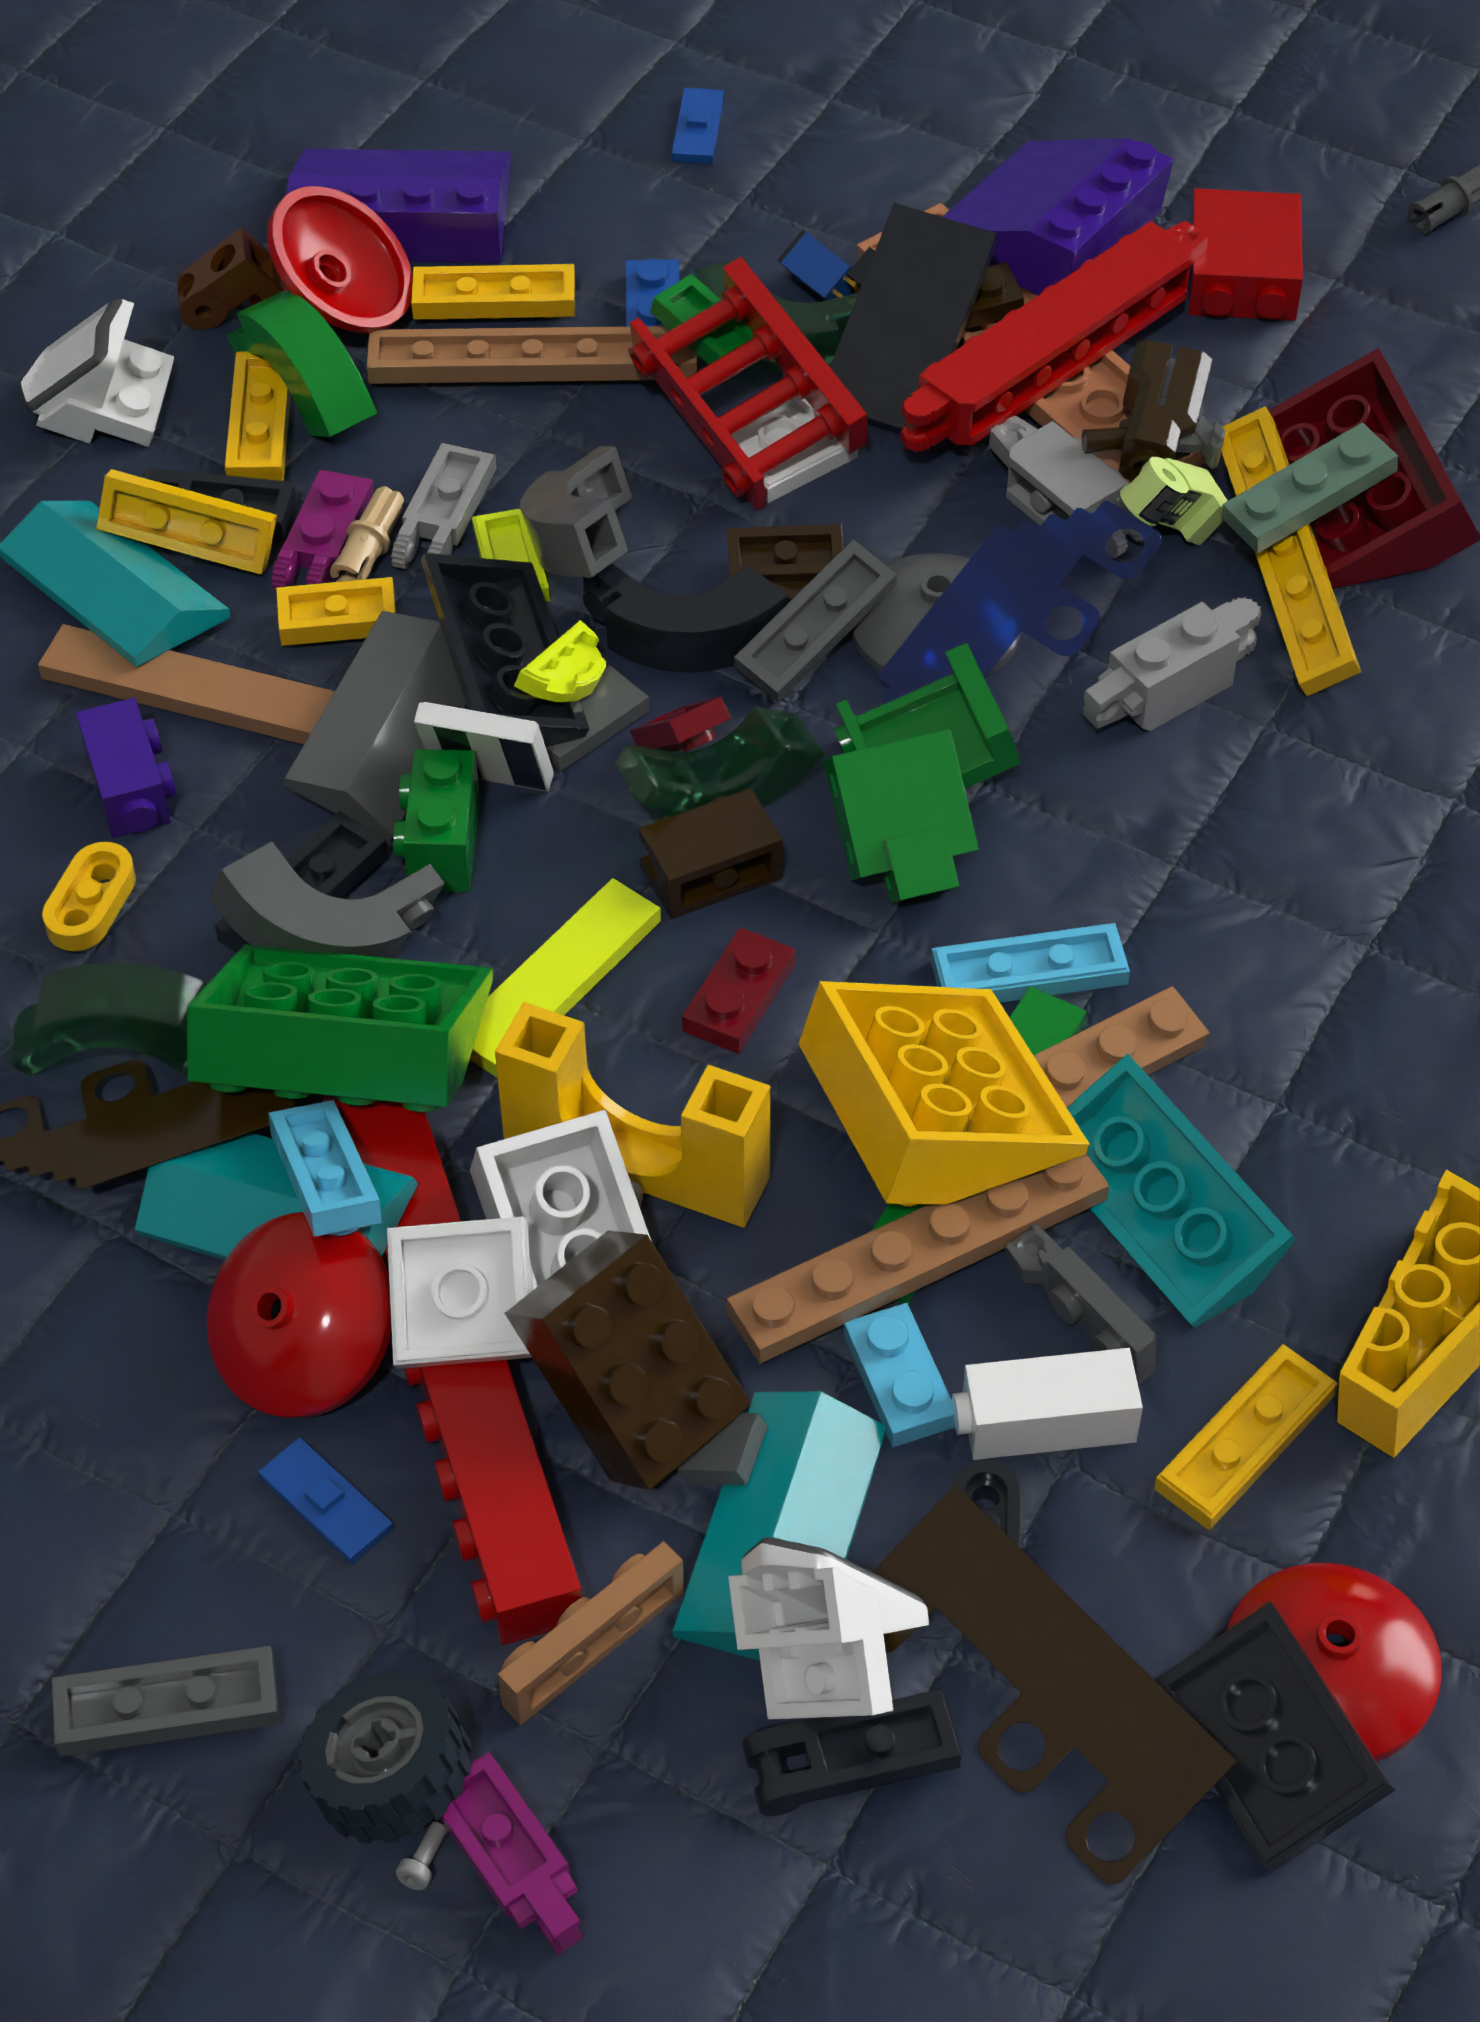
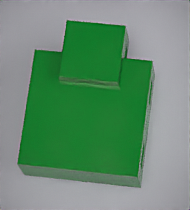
[823,729,979,903]

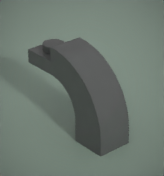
[520,446,633,578]
[208,841,445,959]

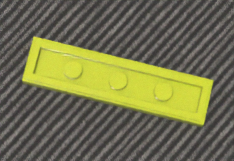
[470,878,661,1078]

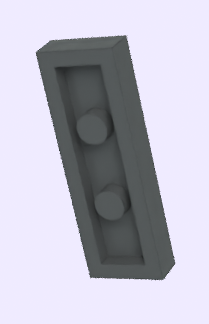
[734,539,897,703]
[52,1646,280,1757]

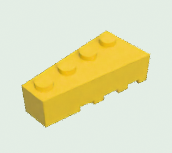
[1337,1169,1480,1458]

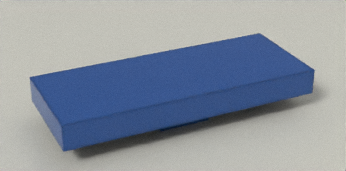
[672,87,724,164]
[258,1437,394,1565]

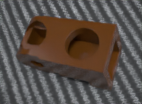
[177,227,281,330]

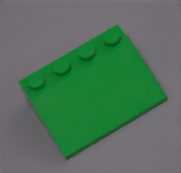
[187,944,493,1112]

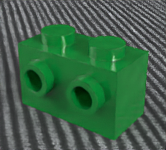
[394,749,480,892]

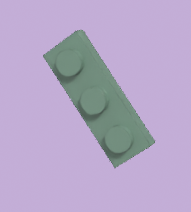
[1222,422,1398,554]

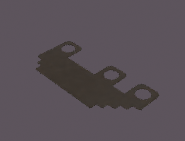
[0,1060,309,1189]

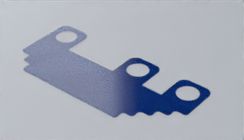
[878,500,1162,704]

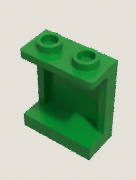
[834,643,1021,788]

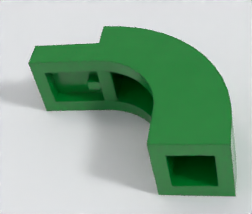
[226,291,377,437]

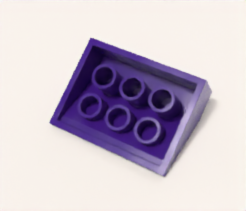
[942,138,1174,295]
[285,149,511,263]

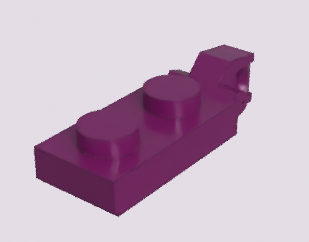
[439,1752,584,1955]

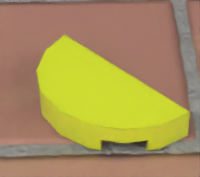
[514,620,606,702]

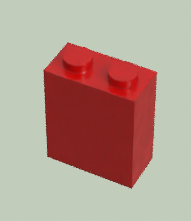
[1188,188,1303,321]

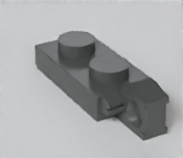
[1006,1223,1156,1385]

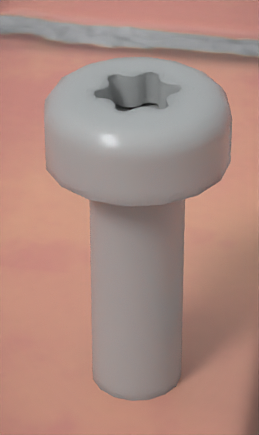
[396,1822,448,1890]

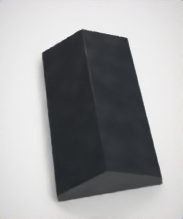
[421,553,589,747]

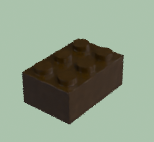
[504,1231,751,1490]

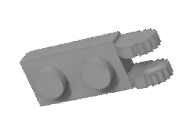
[391,443,497,569]

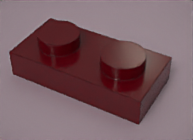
[629,696,731,756]
[682,927,796,1054]

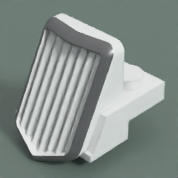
[20,299,175,447]
[728,1537,929,1719]

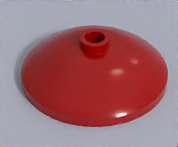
[267,186,413,333]
[207,1212,392,1418]
[1226,1563,1442,1761]

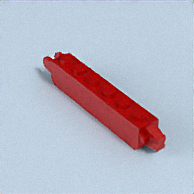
[900,221,1208,453]

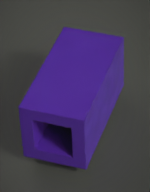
[76,697,177,838]

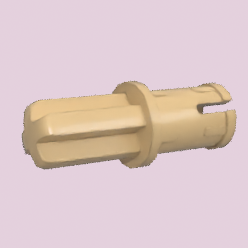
[330,486,404,582]

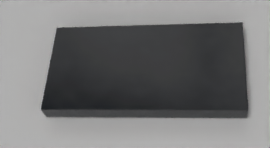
[830,203,998,434]

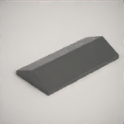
[282,610,466,842]

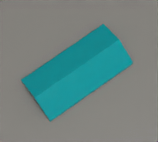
[0,501,230,667]
[1067,1053,1296,1328]
[135,1132,418,1260]
[672,1391,887,1661]

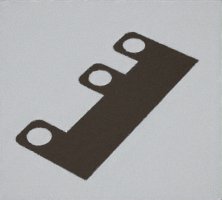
[872,1485,1237,1884]

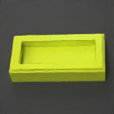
[472,509,550,602]

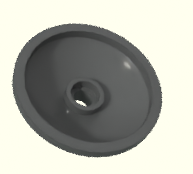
[850,553,1023,688]

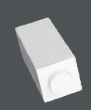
[952,1348,1143,1460]

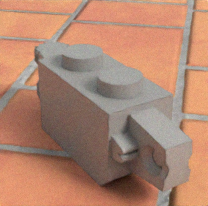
[989,416,1155,558]
[1082,597,1261,731]

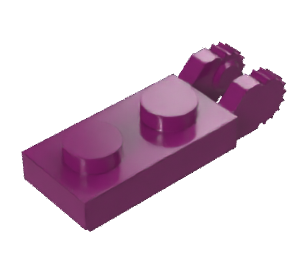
[271,470,374,590]

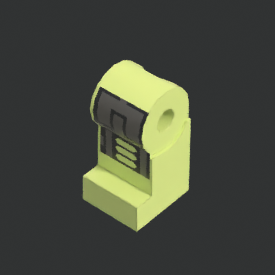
[1120,456,1228,545]

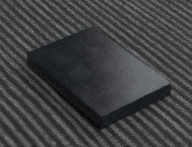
[1155,1601,1396,1873]

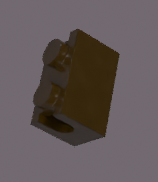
[639,788,783,919]

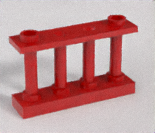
[628,257,868,511]

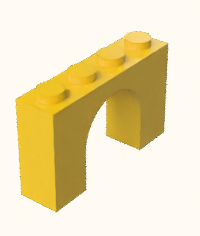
[495,1002,770,1228]

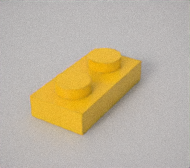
[276,577,396,646]

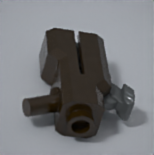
[1082,340,1226,480]

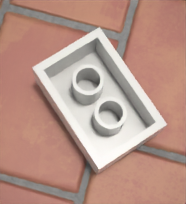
[470,1110,651,1291]

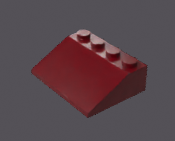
[1268,348,1480,589]

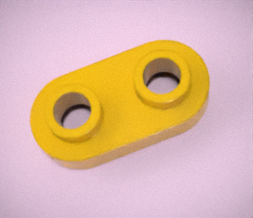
[42,842,136,951]

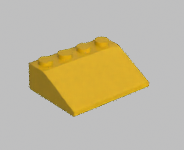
[798,981,1089,1206]

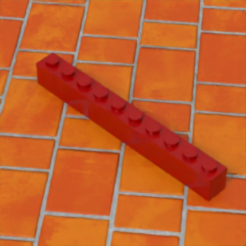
[319,1094,582,1646]

